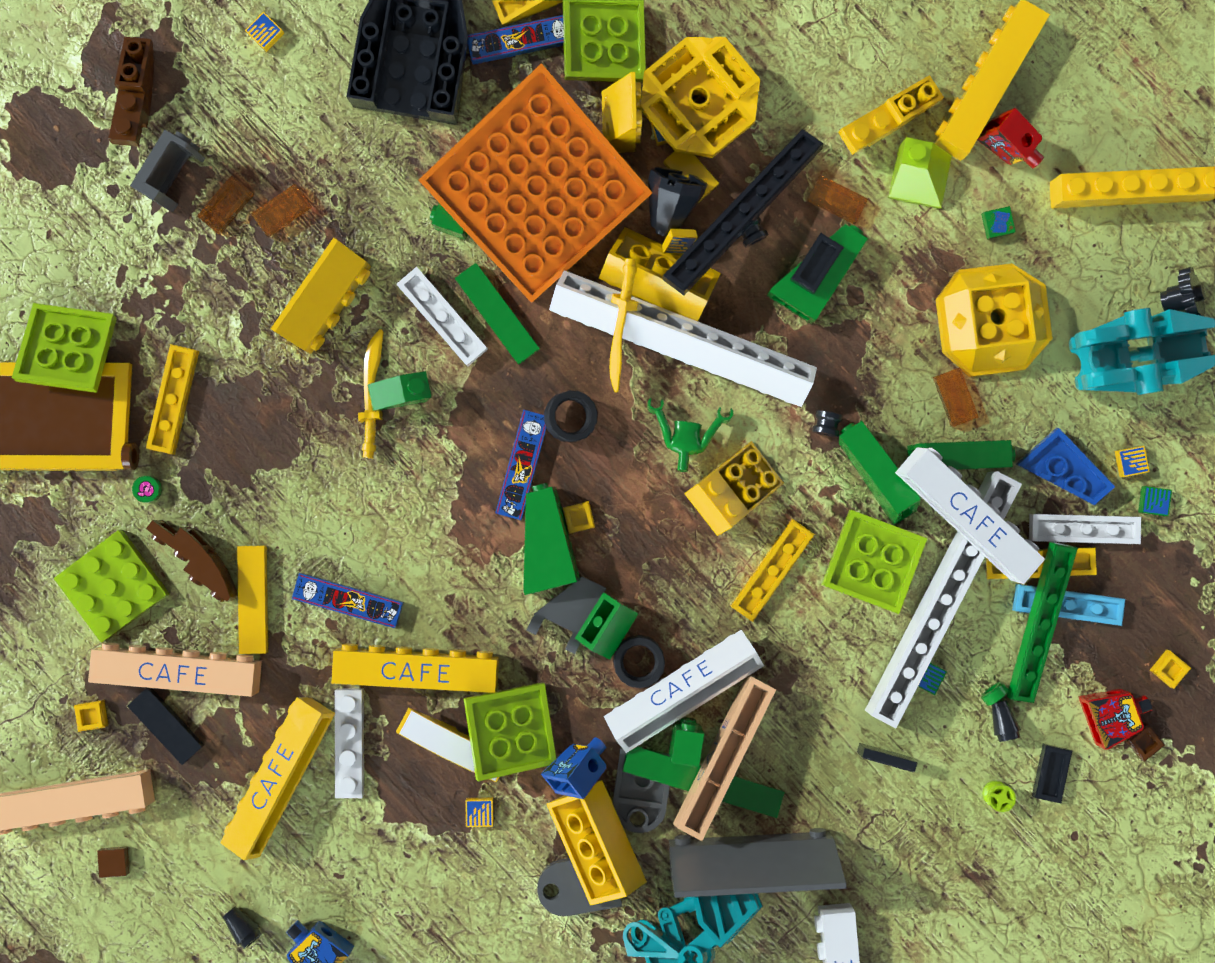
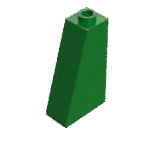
[767,224,868,324]
[839,421,921,526]
[907,440,1016,470]
[523,483,580,595]

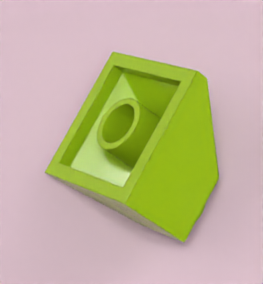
[888,137,952,209]

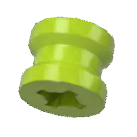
[982,780,1016,812]

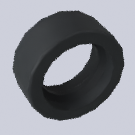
[544,390,598,442]
[613,635,665,688]

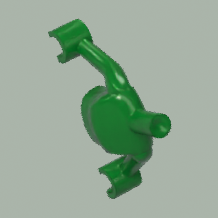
[647,398,734,472]

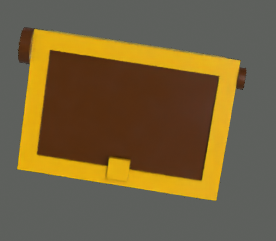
[0,362,139,471]

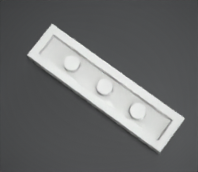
[397,267,488,366]
[1029,514,1141,544]
[335,688,364,798]

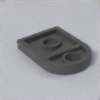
[613,746,670,833]
[537,858,622,916]

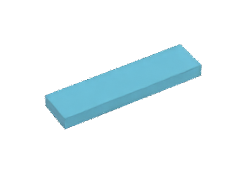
[1012,584,1125,626]

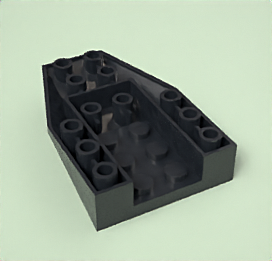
[346,0,468,125]

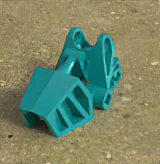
[1069,308,1215,395]
[623,893,763,963]

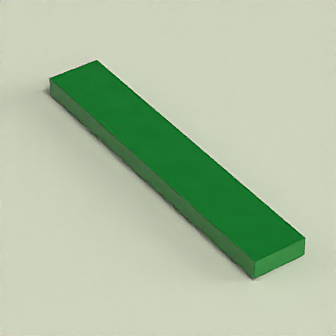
[1006,542,1078,703]
[622,746,785,818]

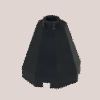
[648,167,707,237]

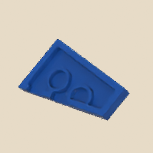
[1016,427,1115,505]

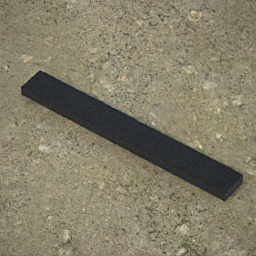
[663,129,823,296]

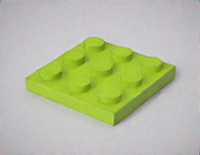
[563,0,646,83]
[12,303,117,393]
[821,510,927,614]
[53,530,170,643]
[464,683,556,781]

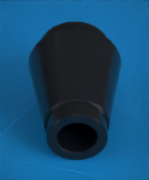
[991,700,1021,742]
[223,906,262,949]

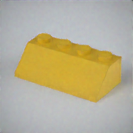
[599,227,721,322]
[271,238,371,354]
[546,780,647,905]

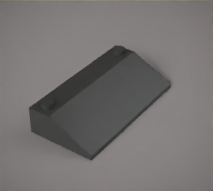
[669,828,846,898]

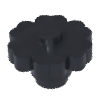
[1160,267,1206,317]

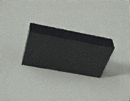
[790,233,844,294]
[857,743,918,772]
[1032,743,1072,804]

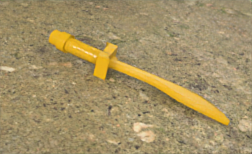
[609,258,638,393]
[358,329,384,459]

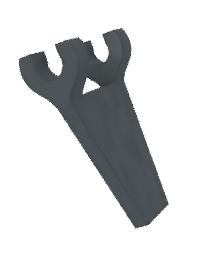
[526,577,606,654]

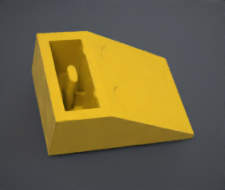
[602,72,642,153]
[684,441,784,536]

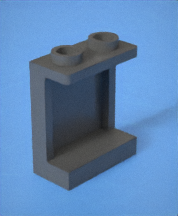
[130,130,205,213]

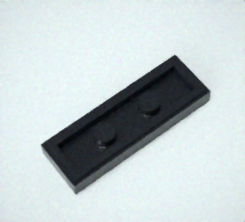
[127,688,204,765]

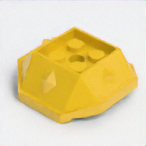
[640,37,760,158]
[936,263,1053,377]

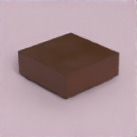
[1125,722,1165,762]
[97,846,130,878]

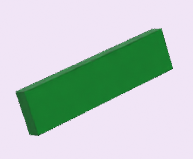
[455,263,540,365]

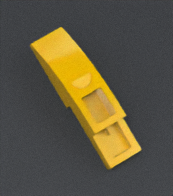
[838,75,944,155]

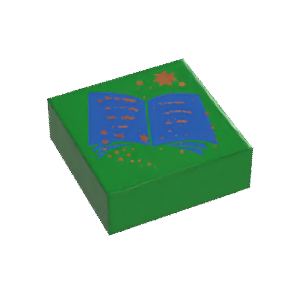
[981,206,1016,240]

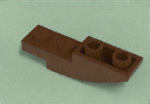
[108,36,154,147]
[146,520,238,602]

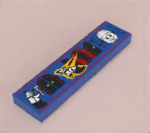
[468,15,564,65]
[495,410,547,520]
[292,573,404,628]

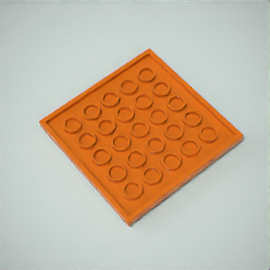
[418,63,652,303]

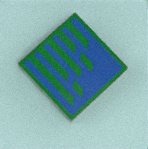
[1138,486,1172,516]
[918,663,947,695]

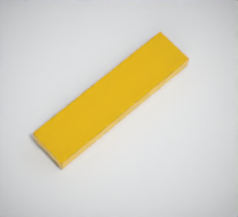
[146,344,199,455]
[730,519,815,622]
[237,545,268,654]

